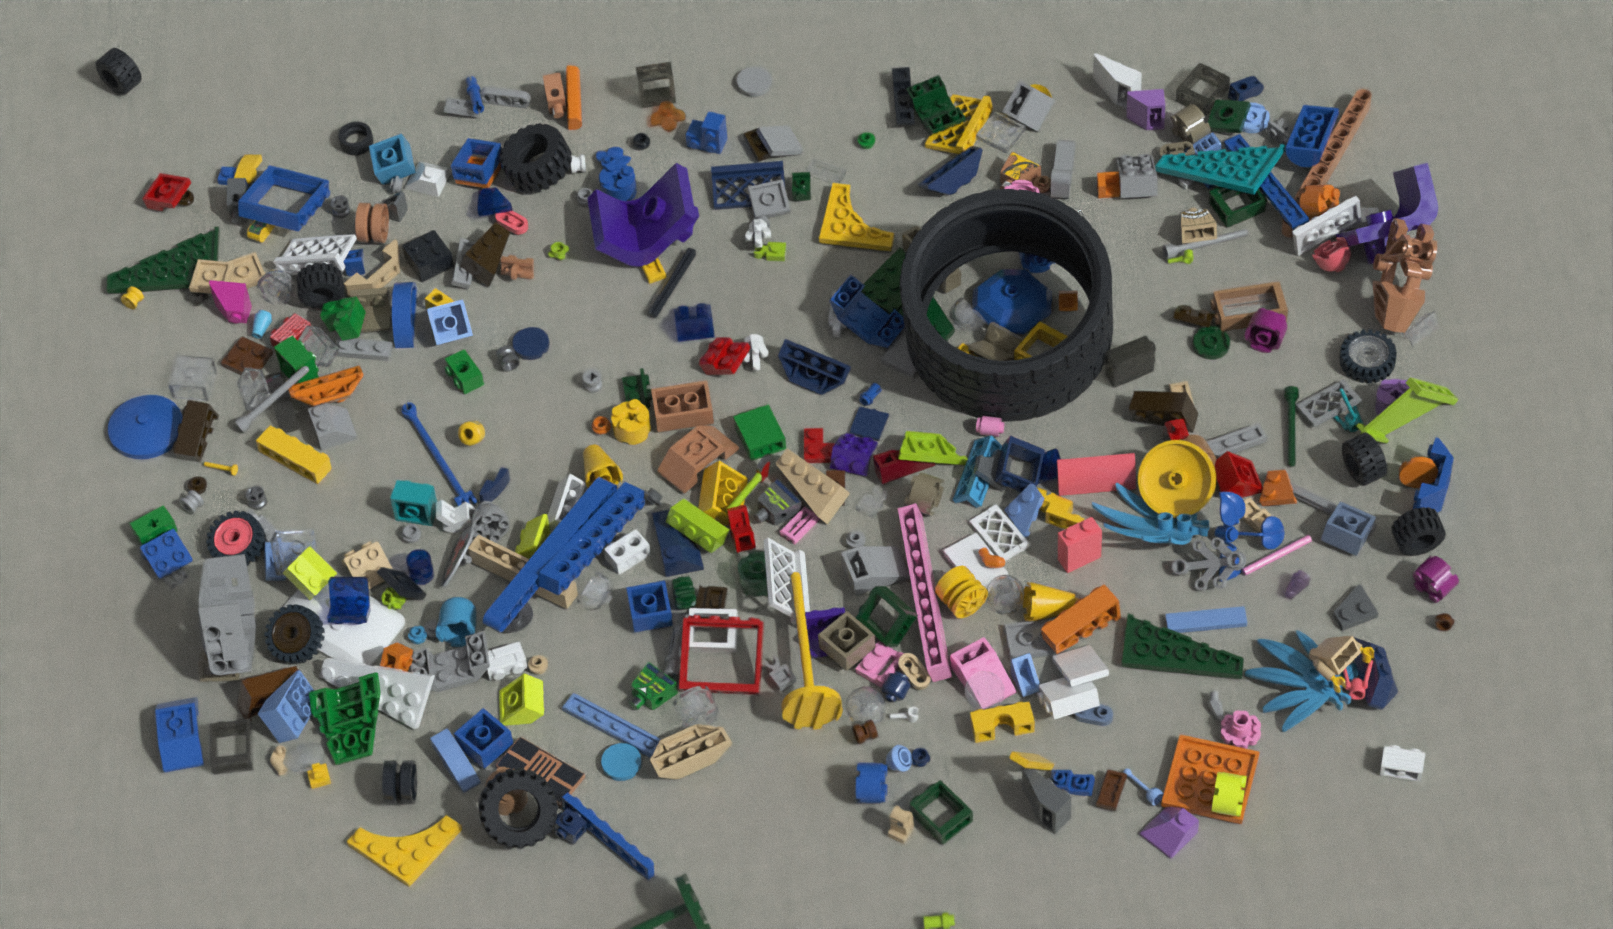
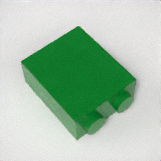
[733,404,786,461]

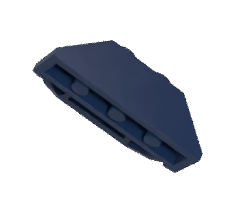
[918,146,983,195]
[778,339,851,395]
[1354,637,1398,710]

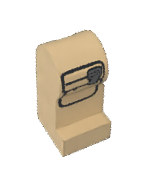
[888,806,914,844]

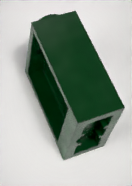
[1209,187,1267,228]
[855,586,918,647]
[909,780,973,846]

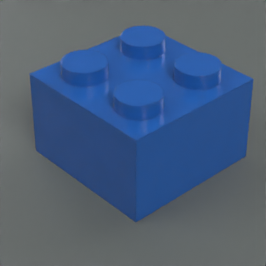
[626,581,673,633]
[454,708,514,769]

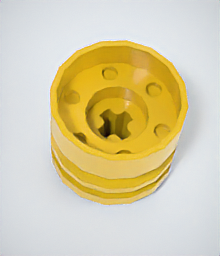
[935,565,988,619]

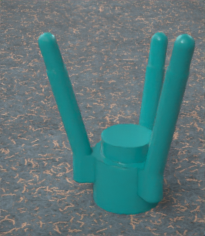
[1328,388,1364,432]

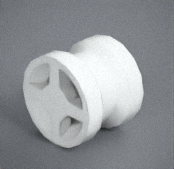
[571,154,586,173]

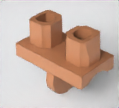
[501,255,534,280]

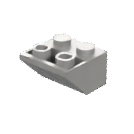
[1002,80,1056,131]

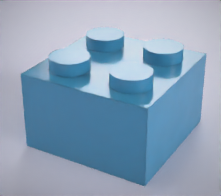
[369,133,416,185]

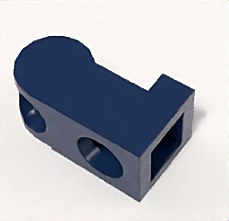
[1228,76,1264,101]

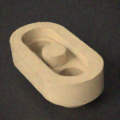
[898,653,931,690]

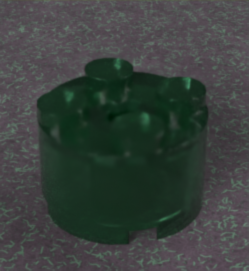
[738,551,777,597]

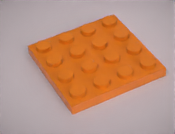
[1161,734,1260,824]

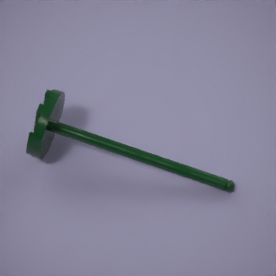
[629,873,711,929]

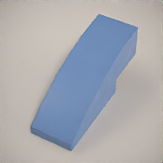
[430,728,481,793]

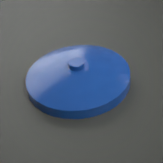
[108,395,183,460]

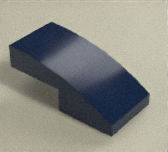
[479,467,510,502]

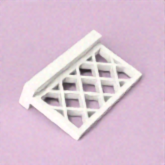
[274,234,357,276]
[764,538,810,625]

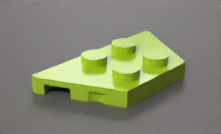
[898,431,968,465]

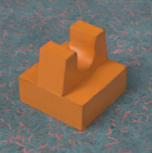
[1059,291,1078,311]

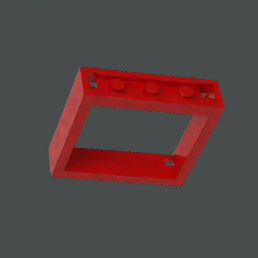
[679,615,765,695]

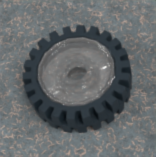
[1340,329,1397,384]

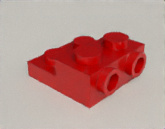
[142,173,191,211]
[699,337,751,375]

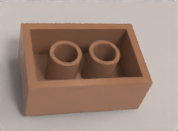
[651,380,714,432]

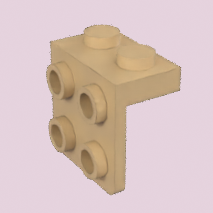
[341,541,392,592]

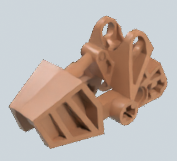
[1373,218,1437,333]

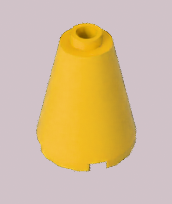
[583,444,623,488]
[1022,582,1079,622]

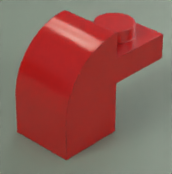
[727,505,756,553]

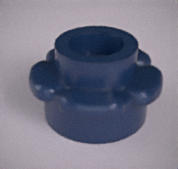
[911,748,931,767]

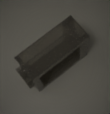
[635,62,676,109]
[1176,62,1230,116]
[210,719,254,775]

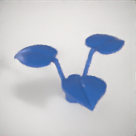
[1215,492,1285,582]

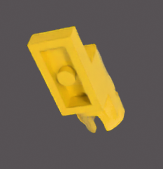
[1037,488,1085,529]

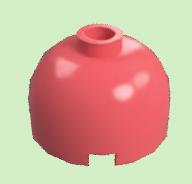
[1312,237,1351,272]

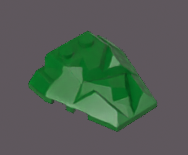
[309,672,381,765]

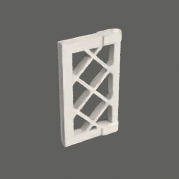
[969,504,1031,561]

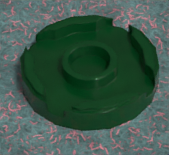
[1193,326,1230,360]

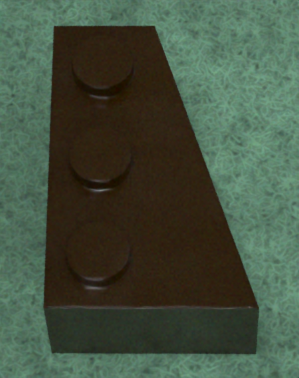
[460,222,510,287]
[173,400,219,462]

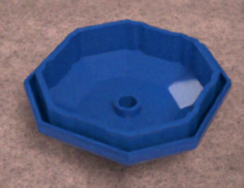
[972,269,1052,334]

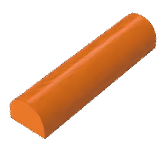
[566,65,582,130]

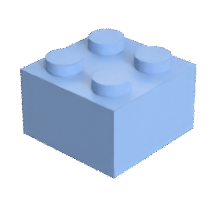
[427,299,473,345]

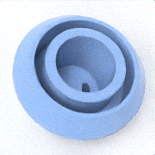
[886,745,912,772]

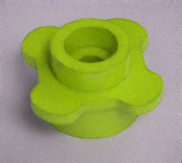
[548,242,569,260]

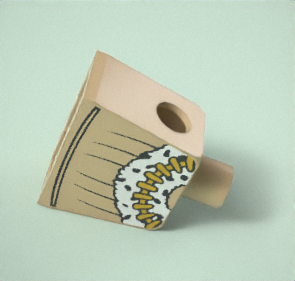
[1181,208,1217,244]

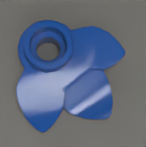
[596,146,631,169]

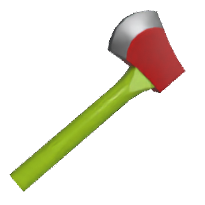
[725,455,770,513]

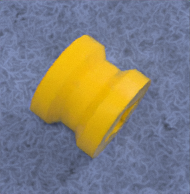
[120,286,144,310]

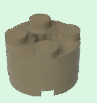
[1170,104,1211,144]
[905,472,944,516]

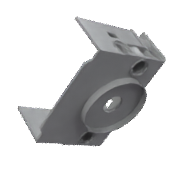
[198,554,257,675]

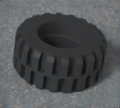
[500,123,572,193]
[478,768,558,849]

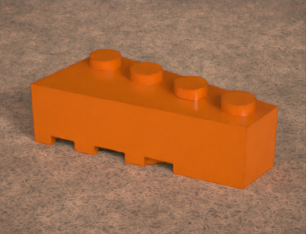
[1041,584,1121,654]

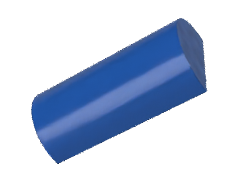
[1285,105,1339,167]

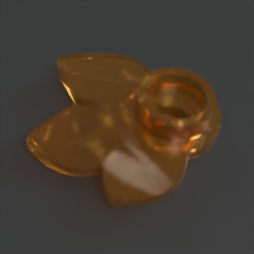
[650,101,686,132]

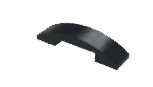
[892,67,915,126]

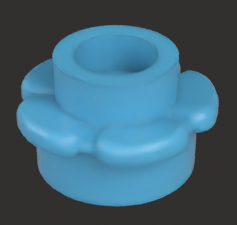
[408,626,427,644]

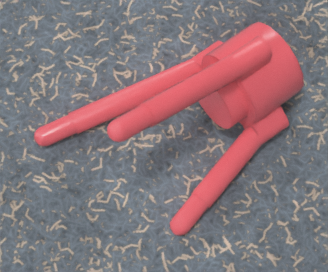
[1342,660,1373,700]

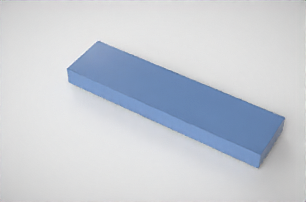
[1165,606,1247,633]

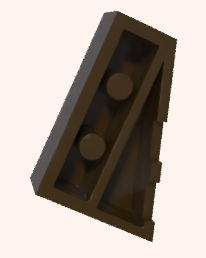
[1128,391,1199,433]

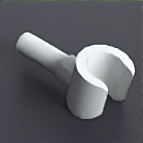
[890,707,919,723]

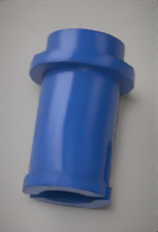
[859,383,882,406]

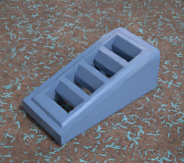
[1184,132,1221,155]

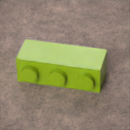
[666,498,729,553]

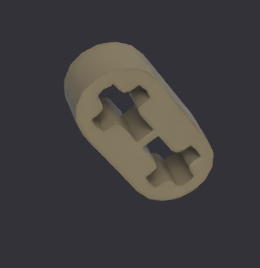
[1160,141,1195,157]

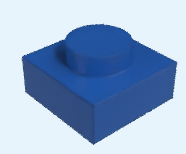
[217,166,237,185]

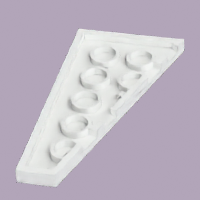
[319,658,435,729]

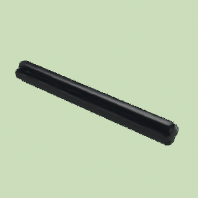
[648,247,696,319]

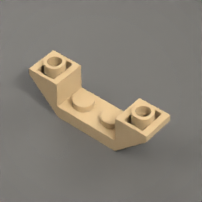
[344,240,400,297]

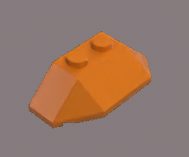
[288,365,364,407]

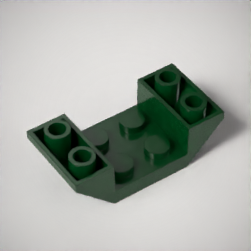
[906,75,966,136]

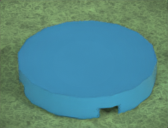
[601,743,642,781]

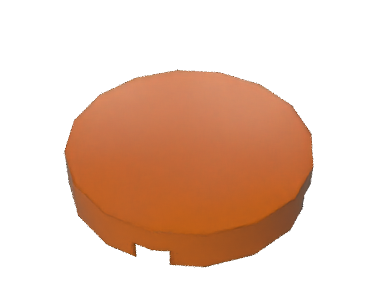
[1398,457,1438,488]

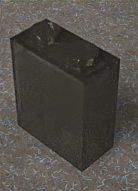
[1105,335,1156,388]

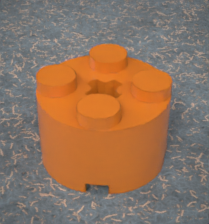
[1300,185,1340,221]

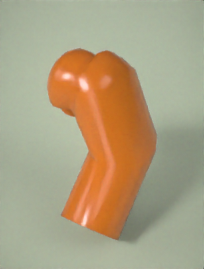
[978,547,1005,568]

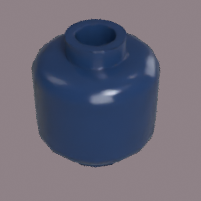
[881,671,911,703]

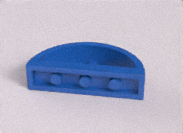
[392,282,418,349]

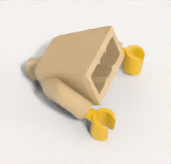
[1309,636,1374,693]

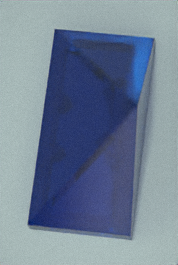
[1038,448,1061,484]

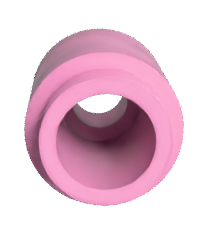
[976,416,1005,437]

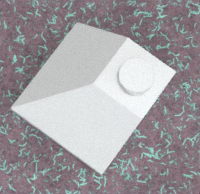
[405,161,452,197]

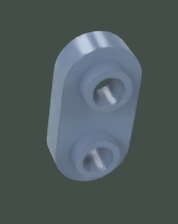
[1073,704,1113,726]

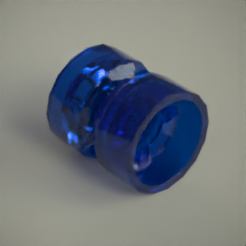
[406,549,434,585]

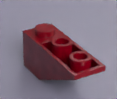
[873,450,935,484]

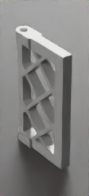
[1295,379,1362,427]

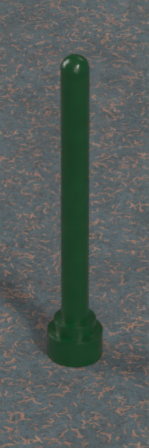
[1284,386,1299,467]

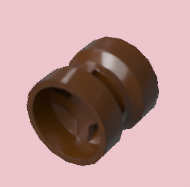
[852,719,878,745]

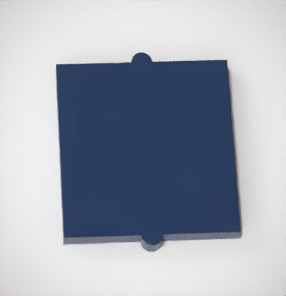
[849,406,889,441]

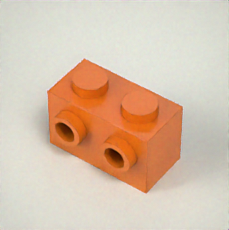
[380,642,413,672]

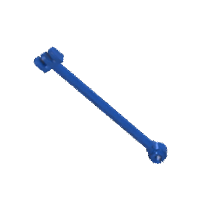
[401,402,477,507]

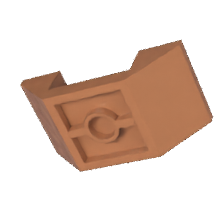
[657,425,739,494]

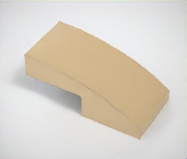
[1241,497,1271,533]

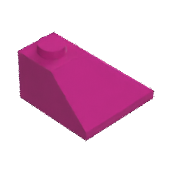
[209,280,252,324]

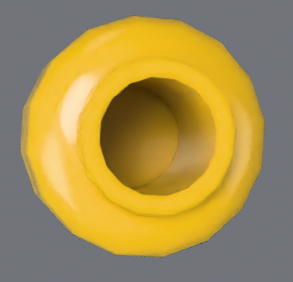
[458,420,485,446]

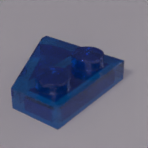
[477,187,513,217]

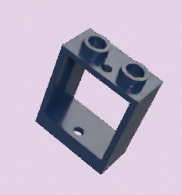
[995,435,1045,493]

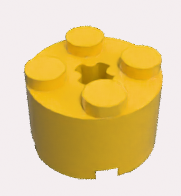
[611,399,651,445]

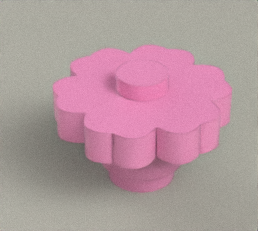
[1220,710,1261,749]

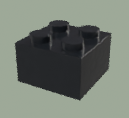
[402,230,454,283]

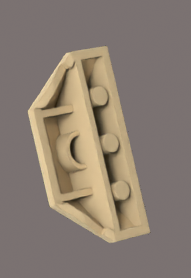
[650,724,732,779]

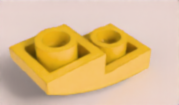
[234,154,262,184]

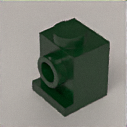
[792,172,811,201]

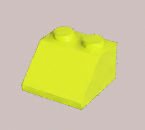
[515,514,551,559]
[283,546,337,600]
[499,673,544,726]

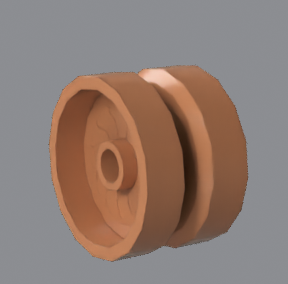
[355,202,389,243]

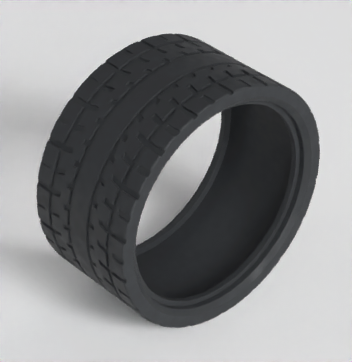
[900,189,1113,422]

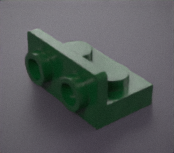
[622,368,652,408]

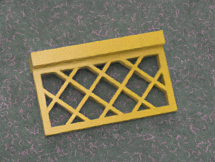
[925,94,993,154]

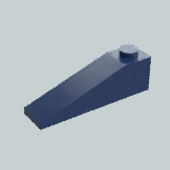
[652,509,704,577]

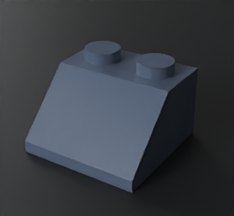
[1321,501,1376,556]

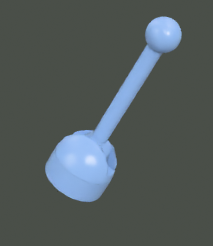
[1123,768,1164,806]

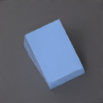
[1011,653,1040,697]

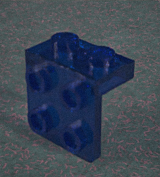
[327,577,371,624]

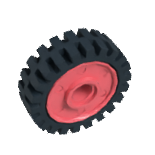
[206,510,266,566]

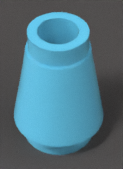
[251,310,272,339]

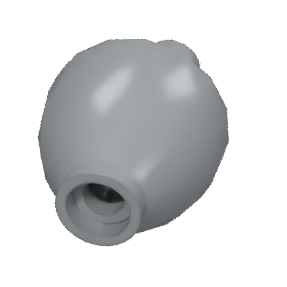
[471,501,510,543]

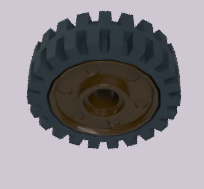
[264,604,325,664]

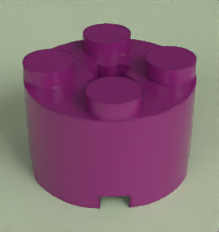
[1245,308,1288,353]
[1413,556,1459,603]

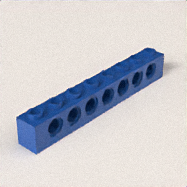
[539,482,645,596]

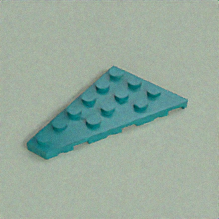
[1155,144,1285,195]

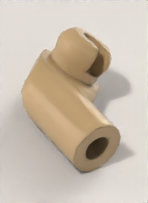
[270,745,288,775]

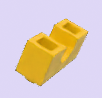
[970,702,1035,743]

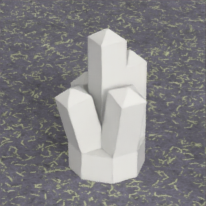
[745,219,771,248]
[743,334,768,370]

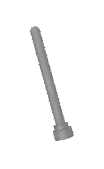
[1163,229,1249,260]
[235,366,309,432]

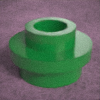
[858,132,876,149]

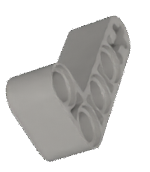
[1051,140,1076,198]

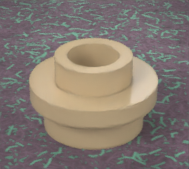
[528,655,548,674]

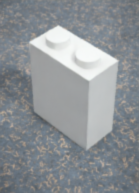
[1037,677,1100,719]

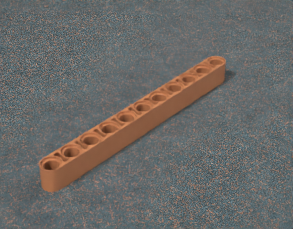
[1281,89,1372,238]

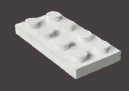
[1292,196,1361,256]

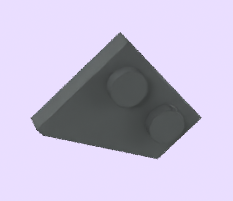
[1333,584,1379,631]

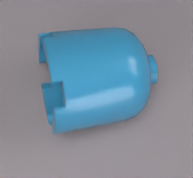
[435,597,477,647]

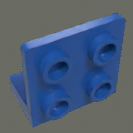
[140,528,193,579]

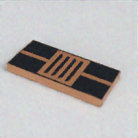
[496,736,585,807]

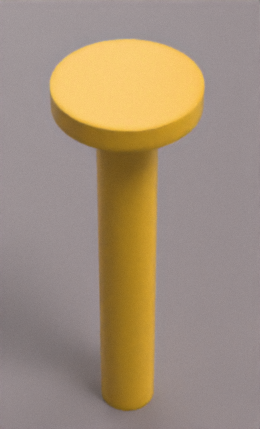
[204,462,238,476]

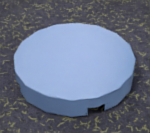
[1242,103,1269,133]

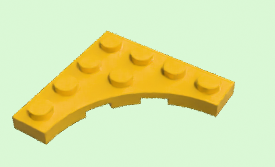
[819,183,895,251]
[347,815,463,887]

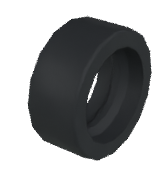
[338,121,373,155]

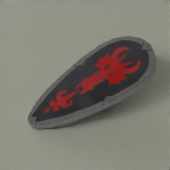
[441,527,474,588]

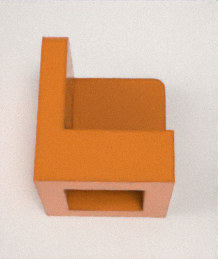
[1097,172,1120,198]

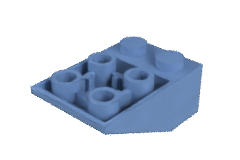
[258,670,314,743]

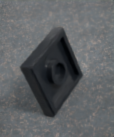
[377,567,427,600]

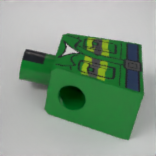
[629,662,678,710]

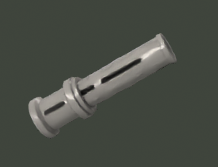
[663,625,683,682]

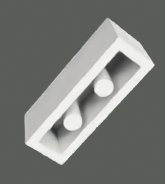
[548,474,586,533]

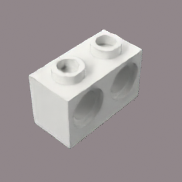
[604,530,651,575]

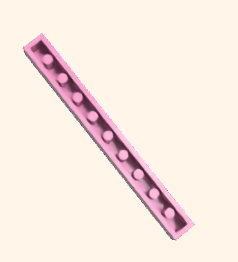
[898,503,952,682]

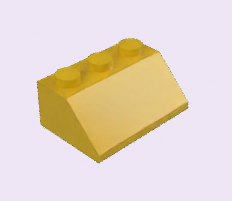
[698,461,748,526]

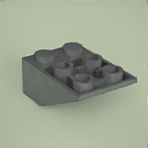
[1022,767,1071,834]

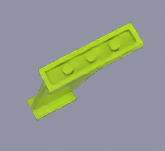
[1357,377,1459,443]

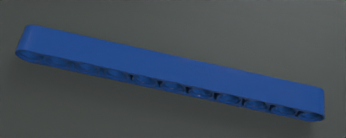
[482,477,617,632]

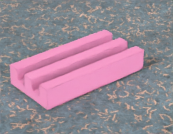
[780,506,820,545]

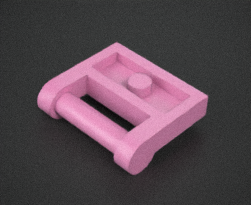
[855,641,904,687]

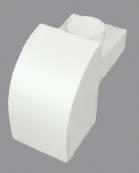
[436,500,476,533]

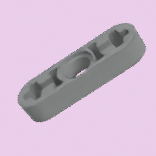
[480,87,531,108]

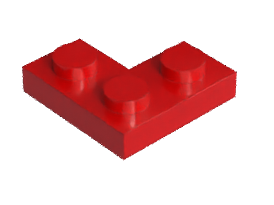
[804,428,835,463]

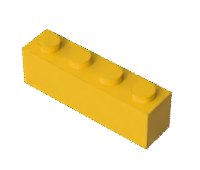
[256,425,332,484]

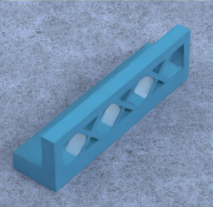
[953,435,1002,508]

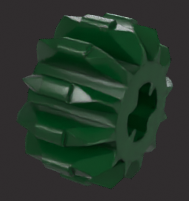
[671,576,696,610]

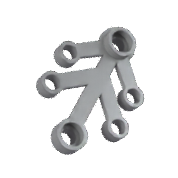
[1172,537,1246,591]

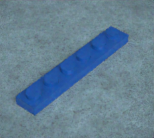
[562,792,654,880]

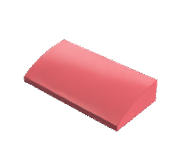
[1057,453,1136,496]

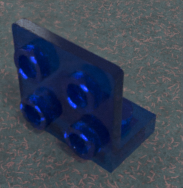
[674,303,715,342]

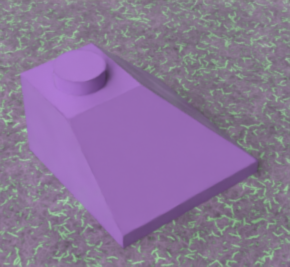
[1140,807,1199,859]

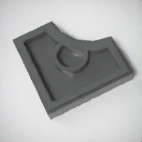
[973,449,1012,492]

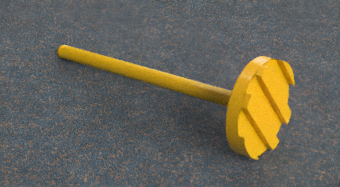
[781,572,843,730]

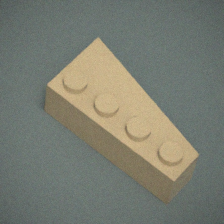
[776,448,850,525]

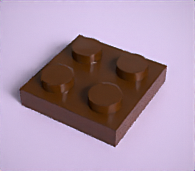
[221,336,273,380]

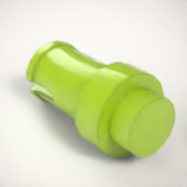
[924,912,955,929]

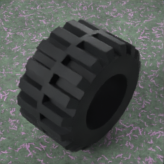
[95,47,142,95]
[296,263,344,309]
[1342,432,1387,486]
[1391,507,1446,556]

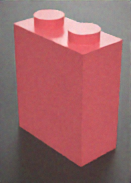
[1058,517,1102,574]

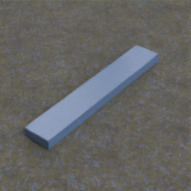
[562,693,662,758]

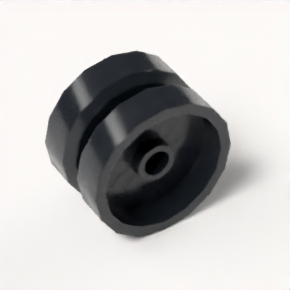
[382,760,418,805]

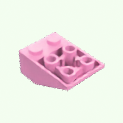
[950,637,1016,710]

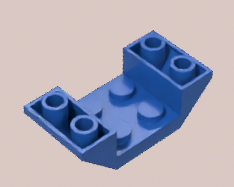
[829,274,905,348]
[1412,437,1454,513]
[155,697,204,773]

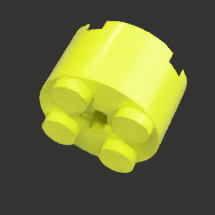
[1211,772,1247,817]

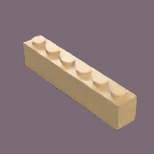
[468,535,578,609]

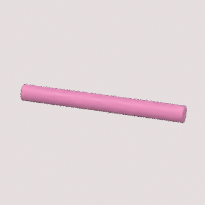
[1242,535,1312,576]

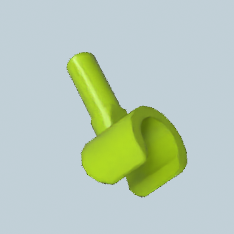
[1168,249,1194,264]

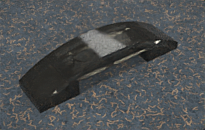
[264,371,300,434]

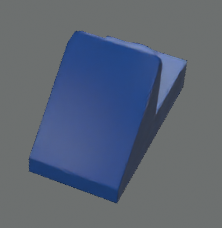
[343,249,365,276]

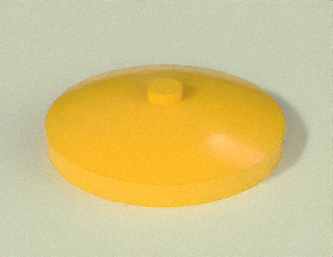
[1138,440,1216,518]

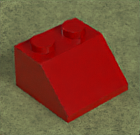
[1214,451,1263,498]

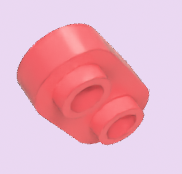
[495,208,528,235]

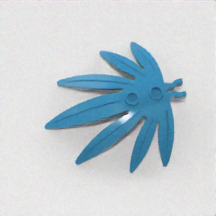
[1092,483,1210,545]
[1245,630,1359,732]

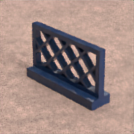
[711,161,785,210]

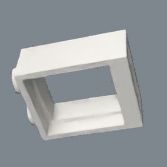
[685,608,738,653]

